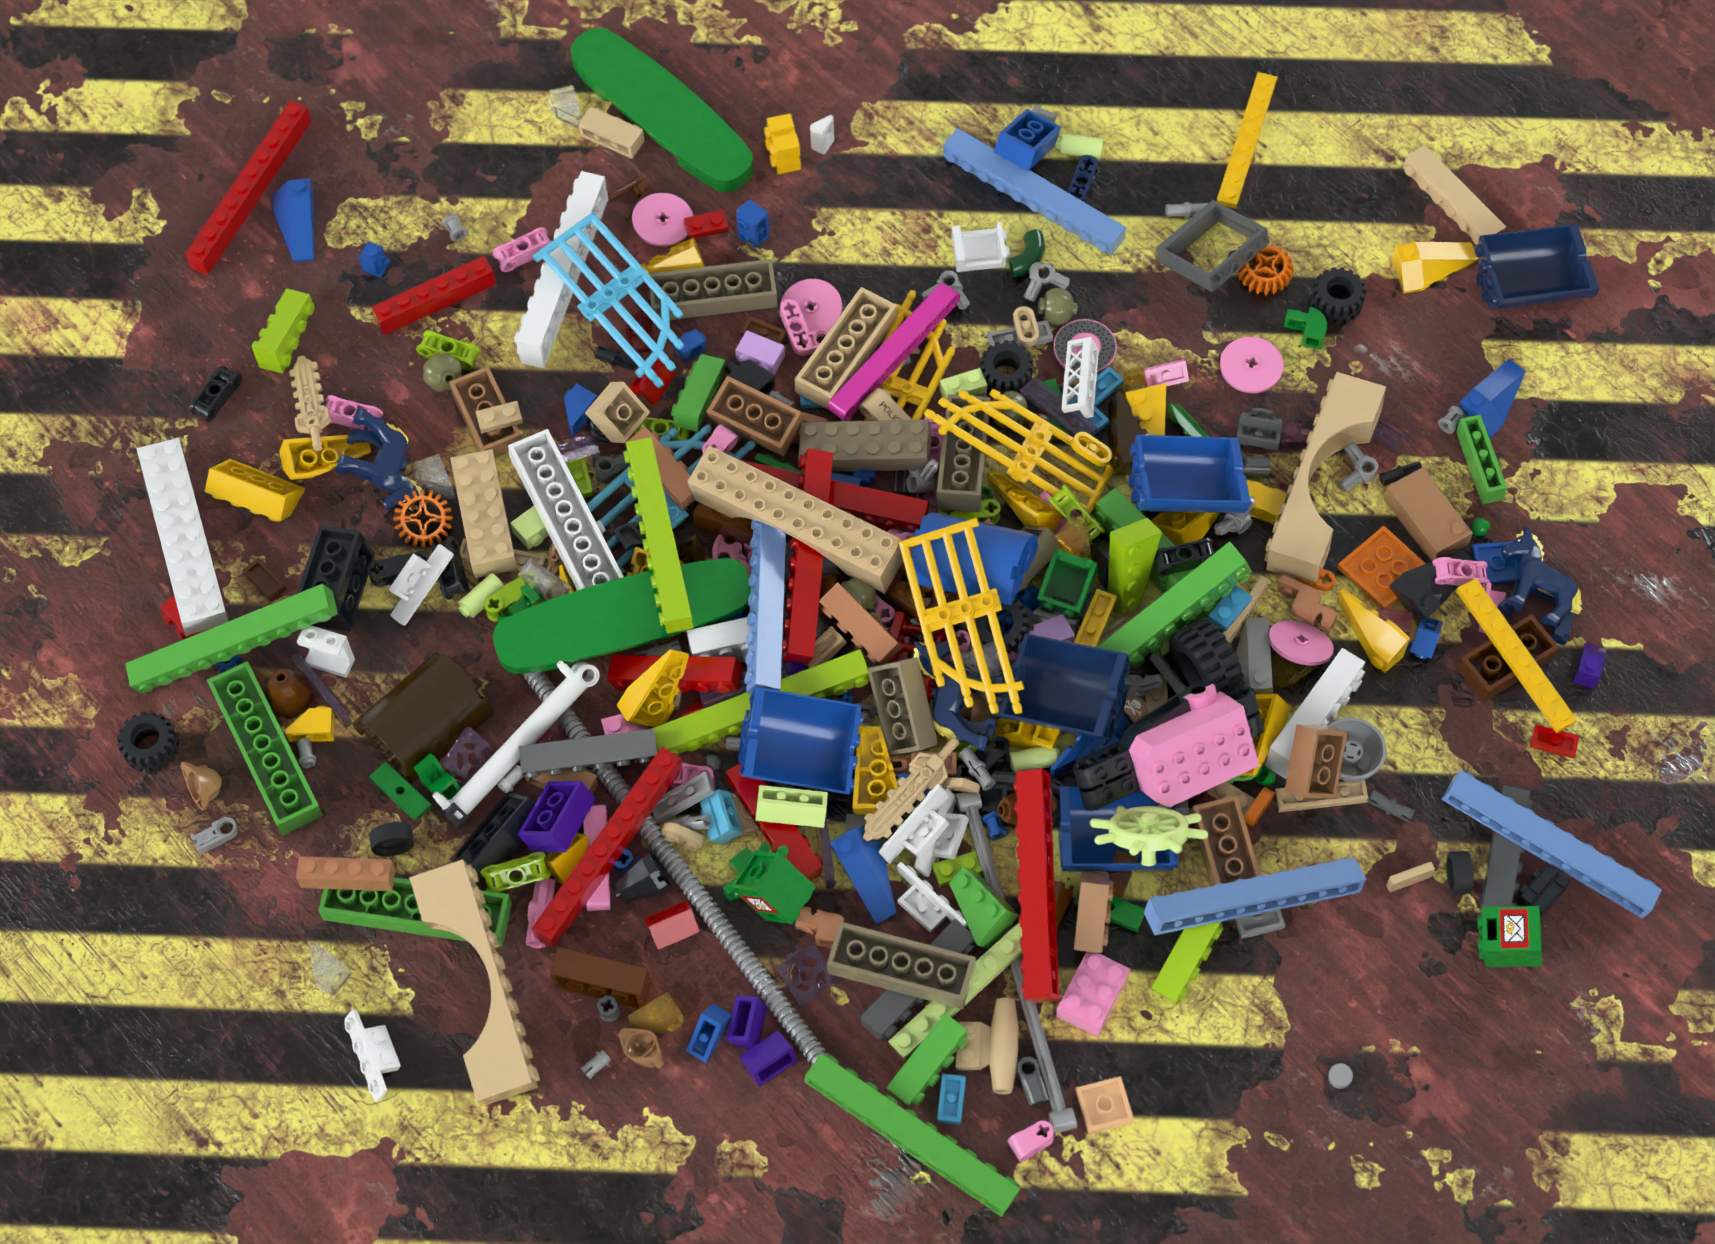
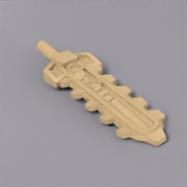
[289,356,331,451]
[863,737,960,842]

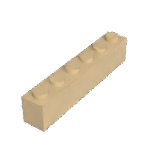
[1403,145,1506,245]

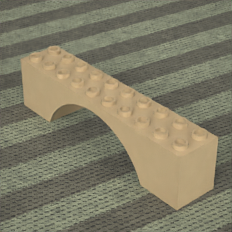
[1264,372,1386,583]
[687,446,903,594]
[409,859,540,1106]

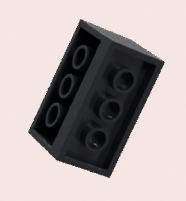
[297,525,375,632]

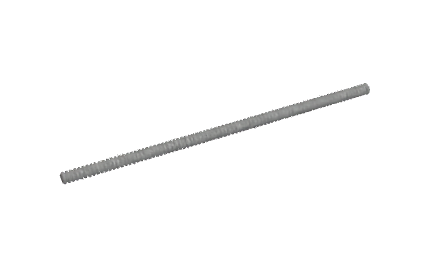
[521,671,829,1065]

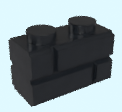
[1517,864,1570,918]

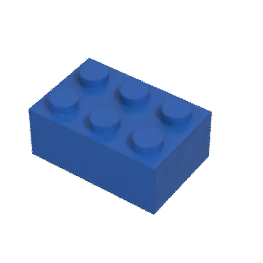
[994,109,1062,171]

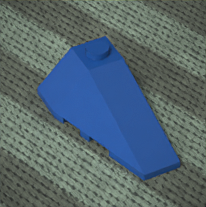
[273,179,314,262]
[1456,359,1526,439]
[1050,714,1130,779]

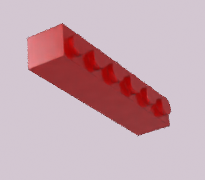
[371,256,496,335]
[607,655,743,693]
[725,763,823,881]

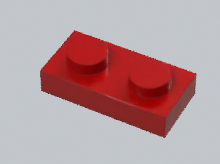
[683,210,729,239]
[1530,724,1580,759]

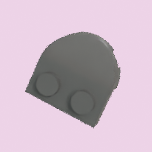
[1236,408,1282,450]

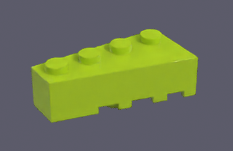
[252,288,314,374]
[1108,518,1162,615]
[1151,921,1224,1005]

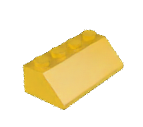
[205,459,305,522]

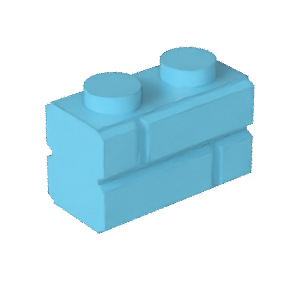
[700,790,743,844]

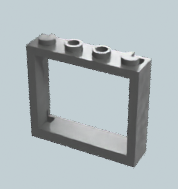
[1156,200,1270,292]

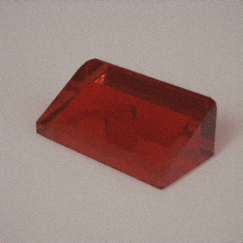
[626,310,653,353]

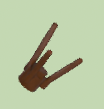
[608,175,650,220]

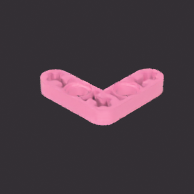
[780,299,832,356]

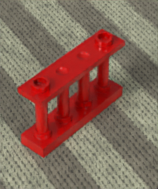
[881,611,948,704]

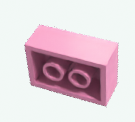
[1056,951,1130,1037]

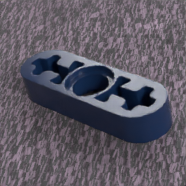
[1067,155,1097,203]

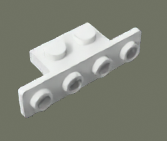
[389,544,454,626]
[879,784,950,864]
[915,787,969,877]
[897,862,967,933]
[345,1009,401,1102]

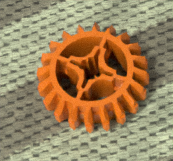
[1238,243,1294,295]
[393,489,453,548]

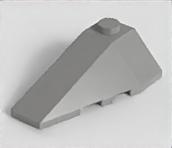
[1236,617,1273,694]

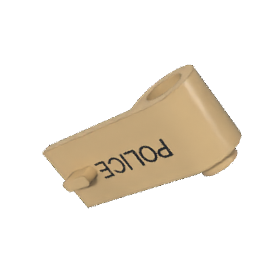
[859,388,912,421]

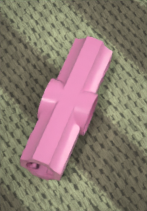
[526,877,556,948]

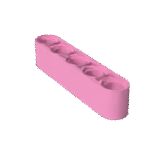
[584,805,611,911]

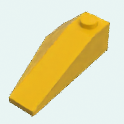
[1392,242,1478,294]
[986,472,1062,534]
[1151,511,1220,546]
[1337,589,1410,673]

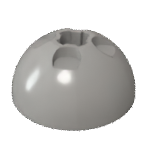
[1328,717,1387,782]

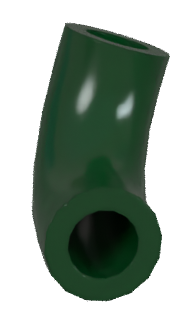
[1009,229,1046,278]

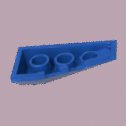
[830,825,896,925]

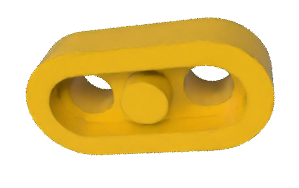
[1071,432,1112,467]

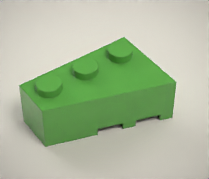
[949,866,1019,949]

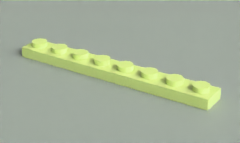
[888,923,1023,1060]

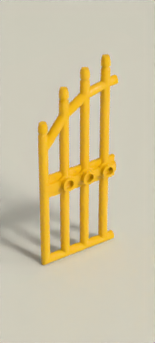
[841,290,955,422]
[924,389,1114,520]
[898,517,1024,714]

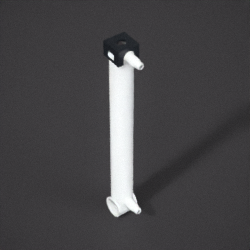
[433,661,600,829]

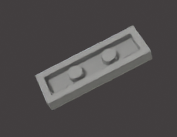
[987,320,1053,348]
[653,771,715,824]

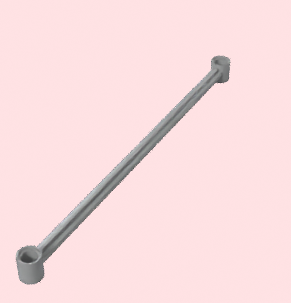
[955,792,1077,1134]

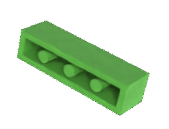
[671,354,725,432]
[1456,415,1507,505]
[886,1013,969,1108]

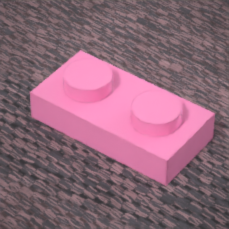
[1143,359,1189,387]

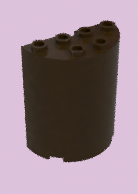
[353,651,494,783]

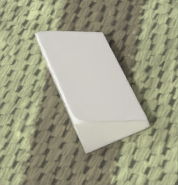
[810,115,834,155]

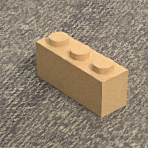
[578,106,644,159]

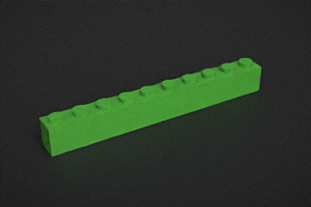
[125,584,338,693]
[804,1053,1020,1217]

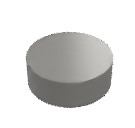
[1328,1064,1353,1089]

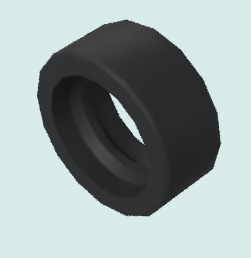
[369,822,414,856]
[1446,851,1474,895]

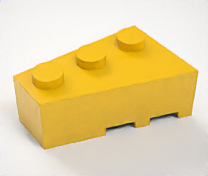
[1125,383,1166,436]

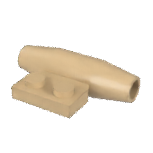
[956,998,1019,1094]

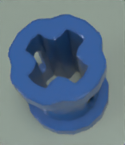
[982,811,1009,841]
[614,849,633,874]

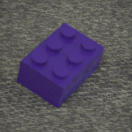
[518,781,596,852]

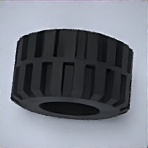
[1311,267,1366,325]
[980,341,1033,395]
[975,598,1034,654]
[117,711,179,773]

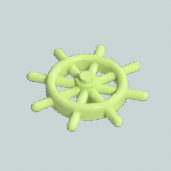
[1090,804,1208,866]

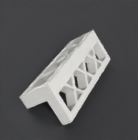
[1062,337,1099,418]

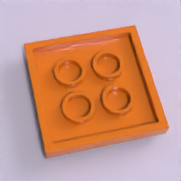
[1337,526,1426,611]

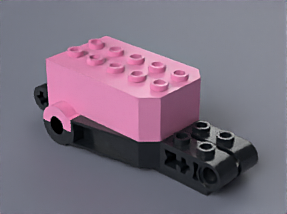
[1073,682,1264,811]

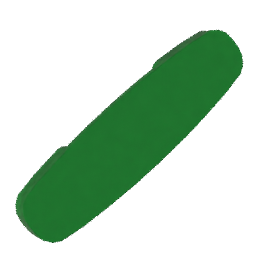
[570,28,754,193]
[493,558,751,674]

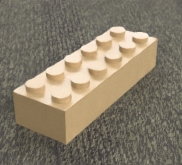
[795,287,897,409]
[450,449,518,579]

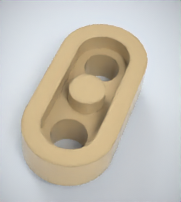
[1013,306,1039,346]
[661,823,704,851]

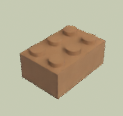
[1285,724,1347,799]
[1074,870,1113,953]

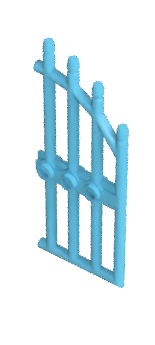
[533,212,684,388]
[587,424,756,576]

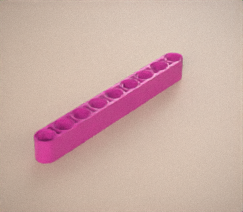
[827,283,961,421]

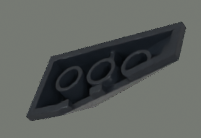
[1389,550,1471,620]

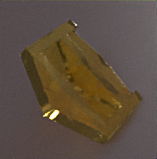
[1271,653,1317,688]

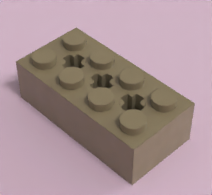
[867,657,938,756]

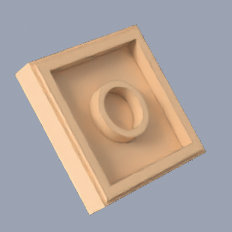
[1075,1076,1134,1135]

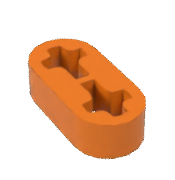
[1295,568,1335,592]
[1244,787,1275,827]

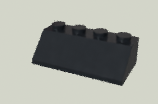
[450,792,535,883]

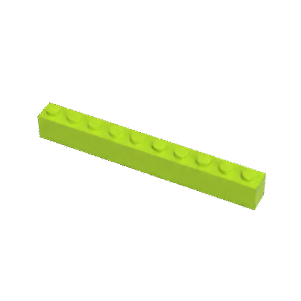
[623,437,693,634]
[652,649,870,756]

